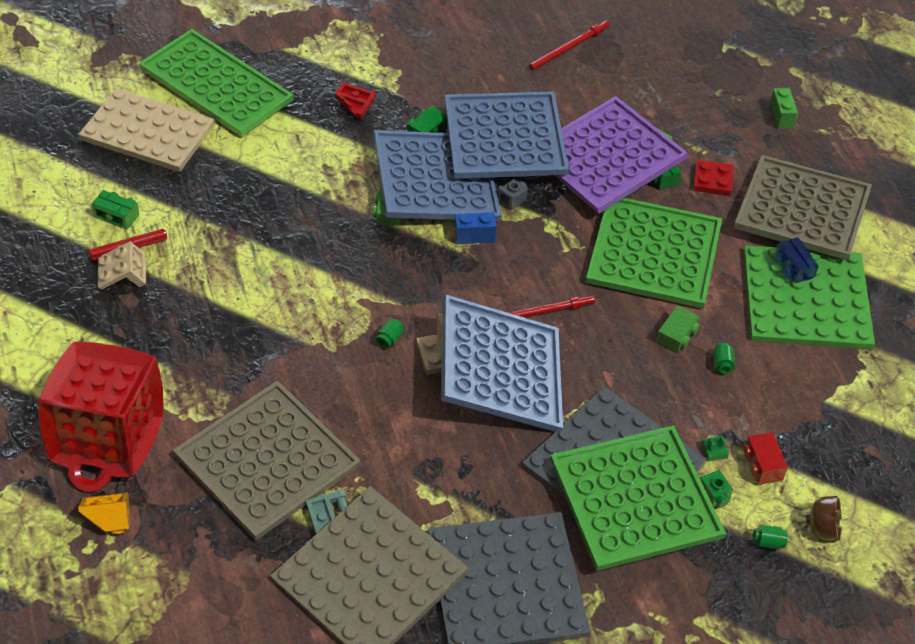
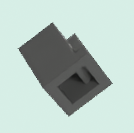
[498,179,528,211]

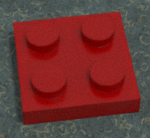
[693,160,734,196]

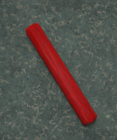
[89,229,167,261]

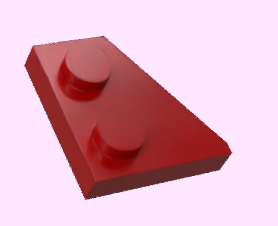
[335,82,376,120]

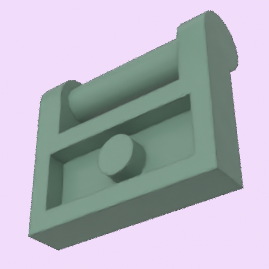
[306,490,348,534]

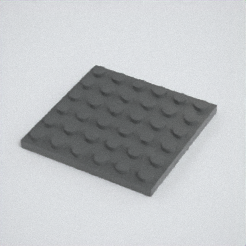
[522,387,707,502]
[428,512,591,644]

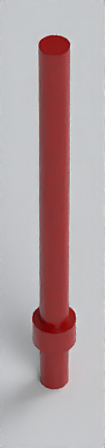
[529,20,610,71]
[508,296,595,318]

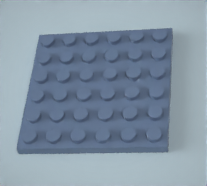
[445,92,569,178]
[373,130,502,221]
[441,295,563,432]

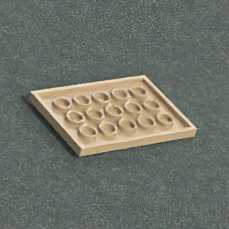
[79,88,215,172]

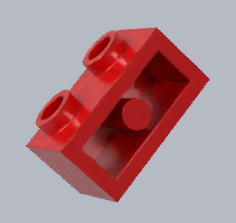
[743,432,788,484]

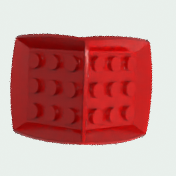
[38,341,164,492]

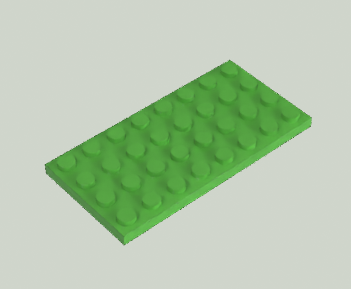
[139,29,294,137]

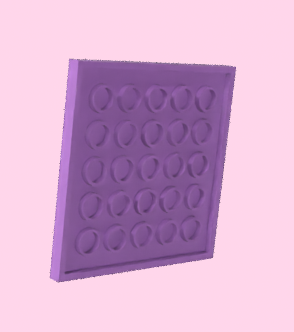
[554,96,688,214]

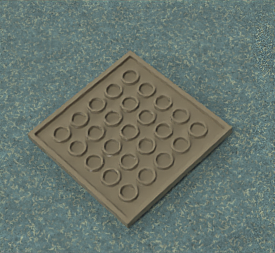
[734,155,872,260]
[173,381,361,541]
[270,486,469,644]

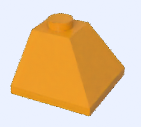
[78,492,130,534]

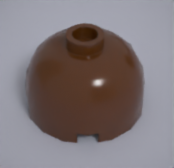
[806,496,842,541]

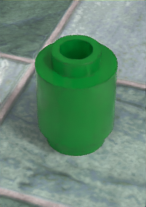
[375,319,404,349]
[713,343,735,374]
[752,524,788,550]

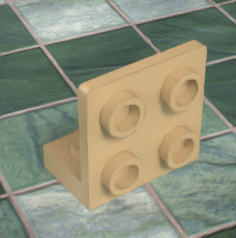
[98,241,146,290]
[416,314,442,375]

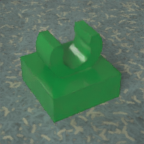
[701,436,729,462]

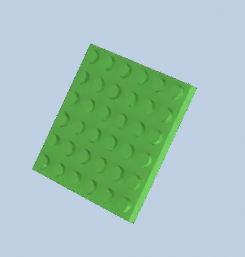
[585,198,722,309]
[743,245,875,350]
[550,425,726,571]

